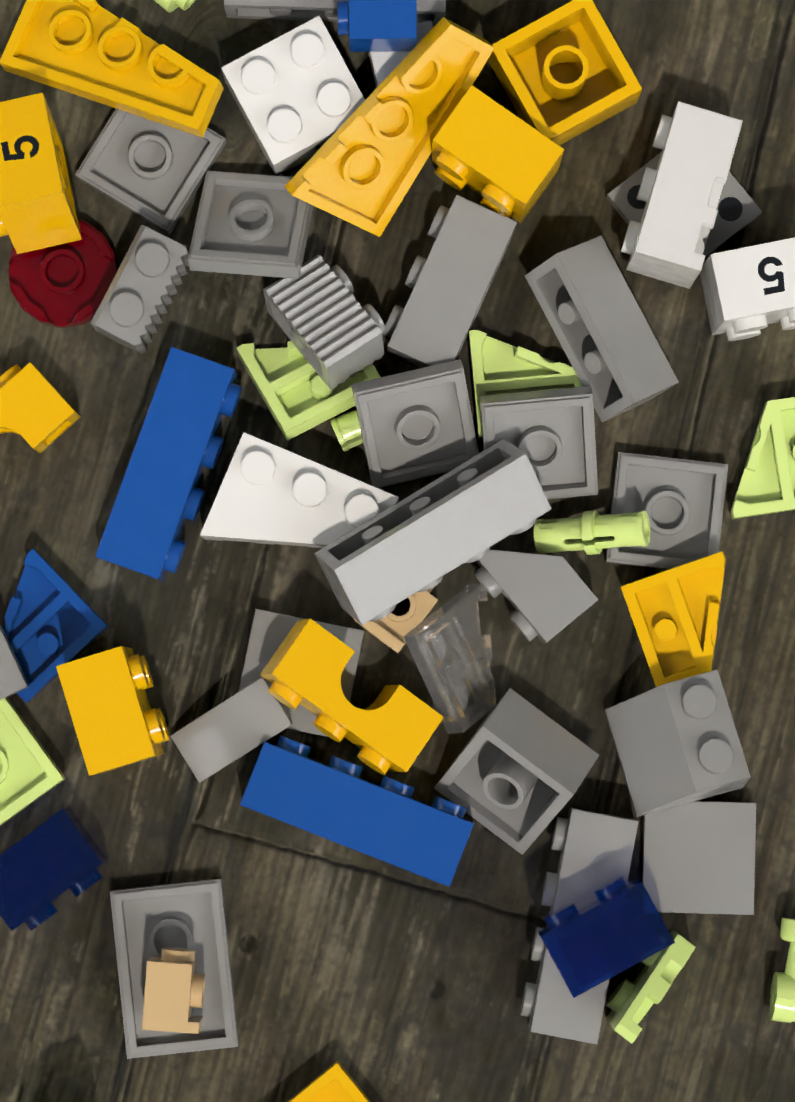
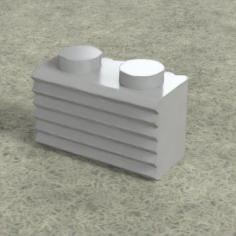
[90,225,189,354]
[263,255,386,389]

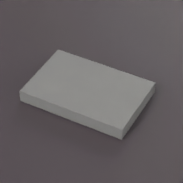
[110,878,239,1059]

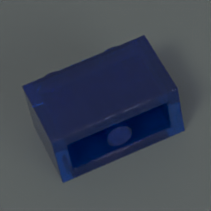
[0,807,108,931]
[538,875,675,998]

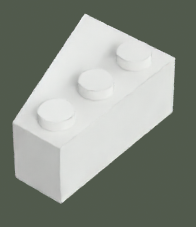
[621,101,743,289]
[200,432,399,548]

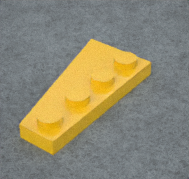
[0,0,224,138]
[284,17,495,237]

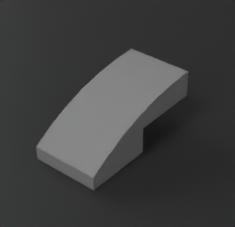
[170,677,293,783]

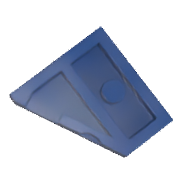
[3,549,109,703]

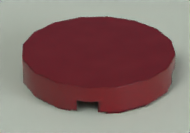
[8,220,118,328]

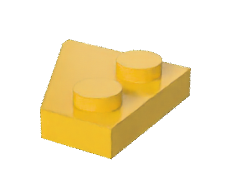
[621,550,726,687]

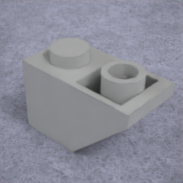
[473,550,598,644]

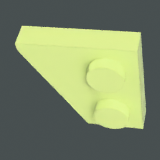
[468,330,583,439]
[236,341,381,441]
[730,397,795,519]
[606,930,696,1044]

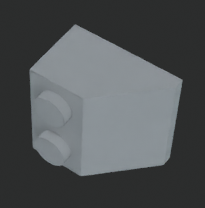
[605,669,751,817]
[434,688,599,855]

